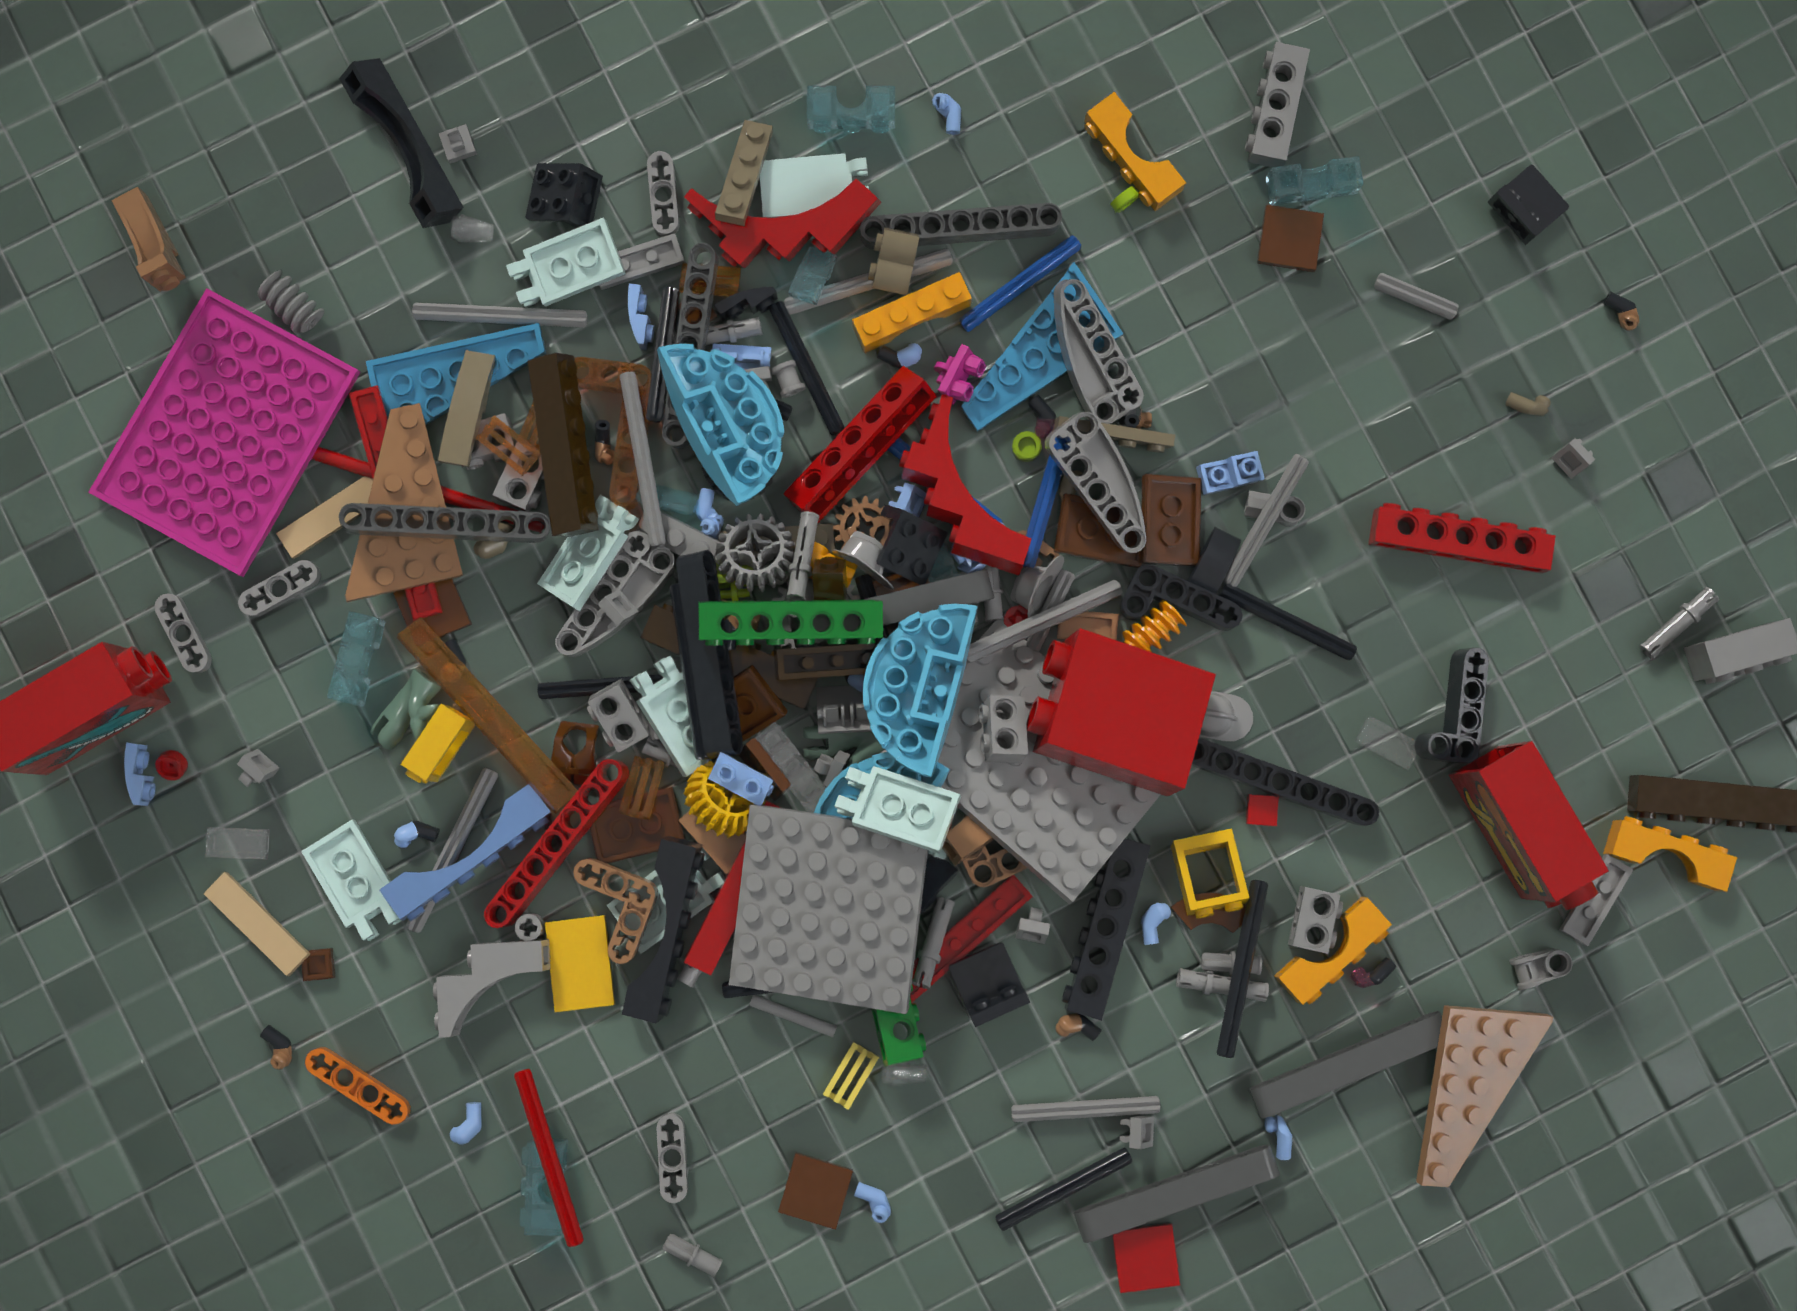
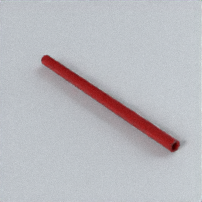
[311,446,544,533]

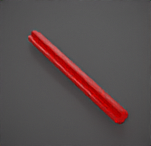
[514,1069,584,1247]

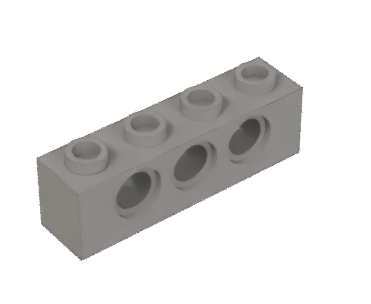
[1245,42,1310,169]

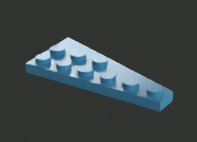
[961,262,1123,432]
[366,323,546,425]

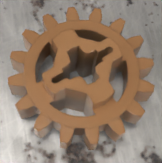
[833,496,891,549]

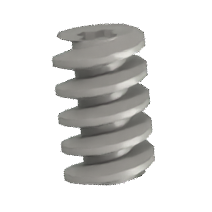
[258,270,325,333]

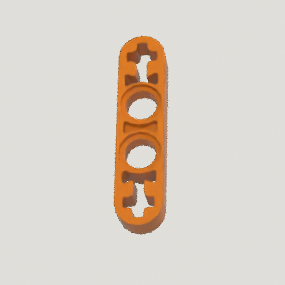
[305,1047,411,1125]

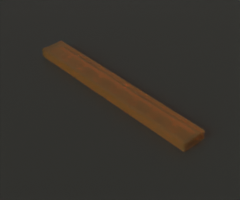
[397,617,578,814]

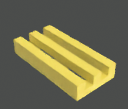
[823,1041,879,1110]

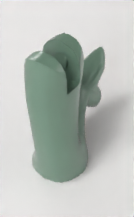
[370,668,442,750]
[803,725,885,769]

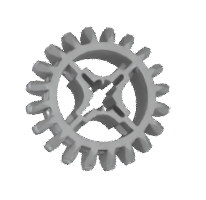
[715,513,795,593]

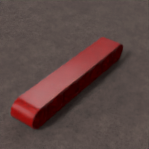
[484,759,629,928]

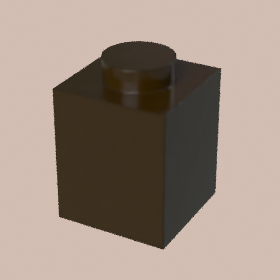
[812,557,847,600]

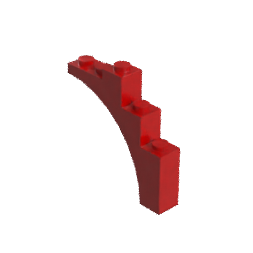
[684,178,882,268]
[899,394,1031,576]

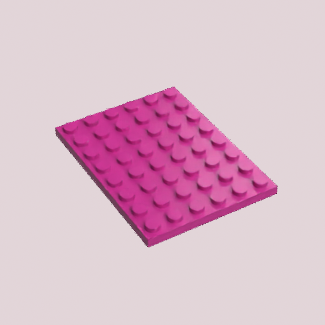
[88,288,361,577]

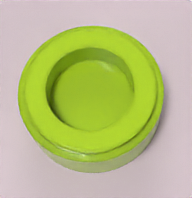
[1110,186,1139,213]
[1012,431,1042,462]

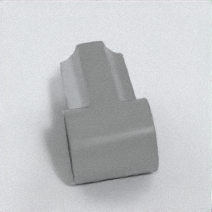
[1244,490,1305,526]

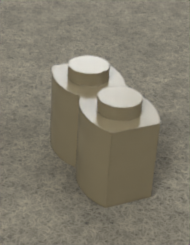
[868,227,919,295]

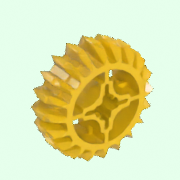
[684,760,764,838]

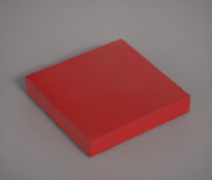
[1112,1223,1180,1293]

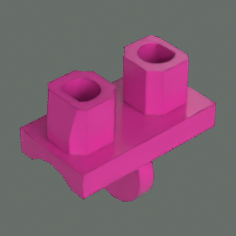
[934,344,986,405]

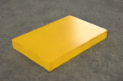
[545,915,615,1012]

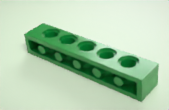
[698,600,883,646]
[871,984,926,1067]

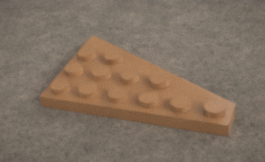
[345,403,463,603]
[1416,1005,1553,1187]

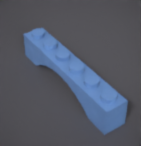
[379,783,552,922]

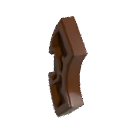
[1170,893,1246,933]

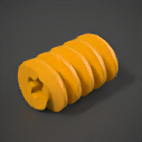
[1122,600,1187,652]

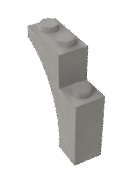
[433,939,550,1038]

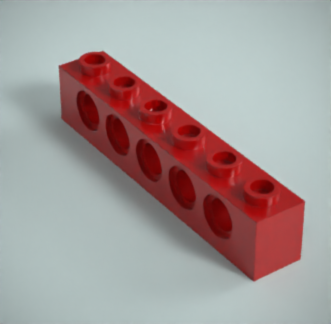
[783,365,937,523]
[1368,503,1556,574]

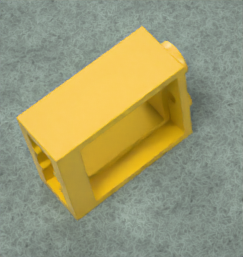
[400,704,477,784]
[1171,828,1249,918]

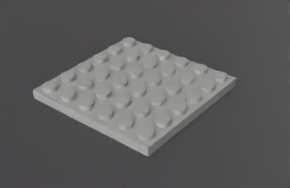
[729,804,928,1014]

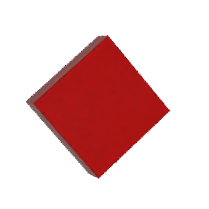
[1246,794,1279,826]

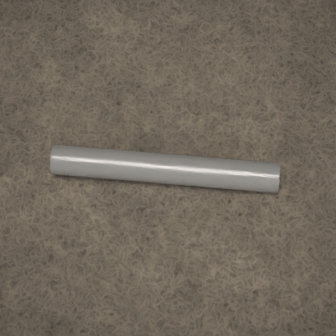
[749,995,837,1037]

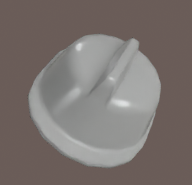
[832,531,894,590]
[1010,555,1064,618]
[1200,691,1253,741]

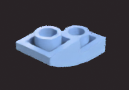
[628,283,655,350]
[1196,451,1265,495]
[124,742,156,806]

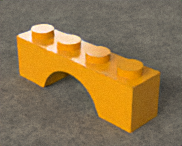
[1084,92,1186,211]
[852,272,972,353]
[1603,816,1737,892]
[1274,897,1392,1005]

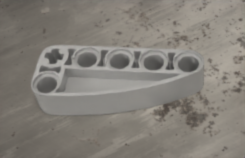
[1054,279,1144,424]
[1045,412,1146,553]
[555,531,677,657]

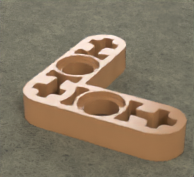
[573,858,658,964]

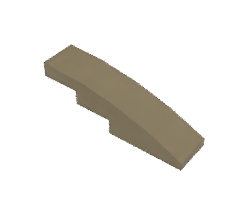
[438,350,496,468]

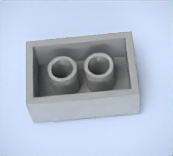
[1684,618,1797,685]

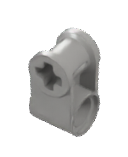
[1509,948,1573,990]

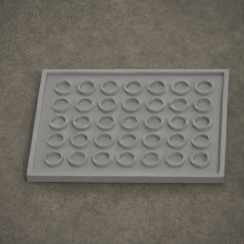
[938,620,1161,905]

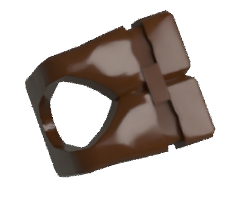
[549,721,599,785]

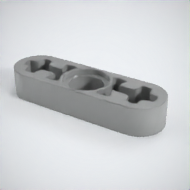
[647,151,680,237]
[238,560,321,617]
[154,593,212,673]
[656,1113,688,1203]

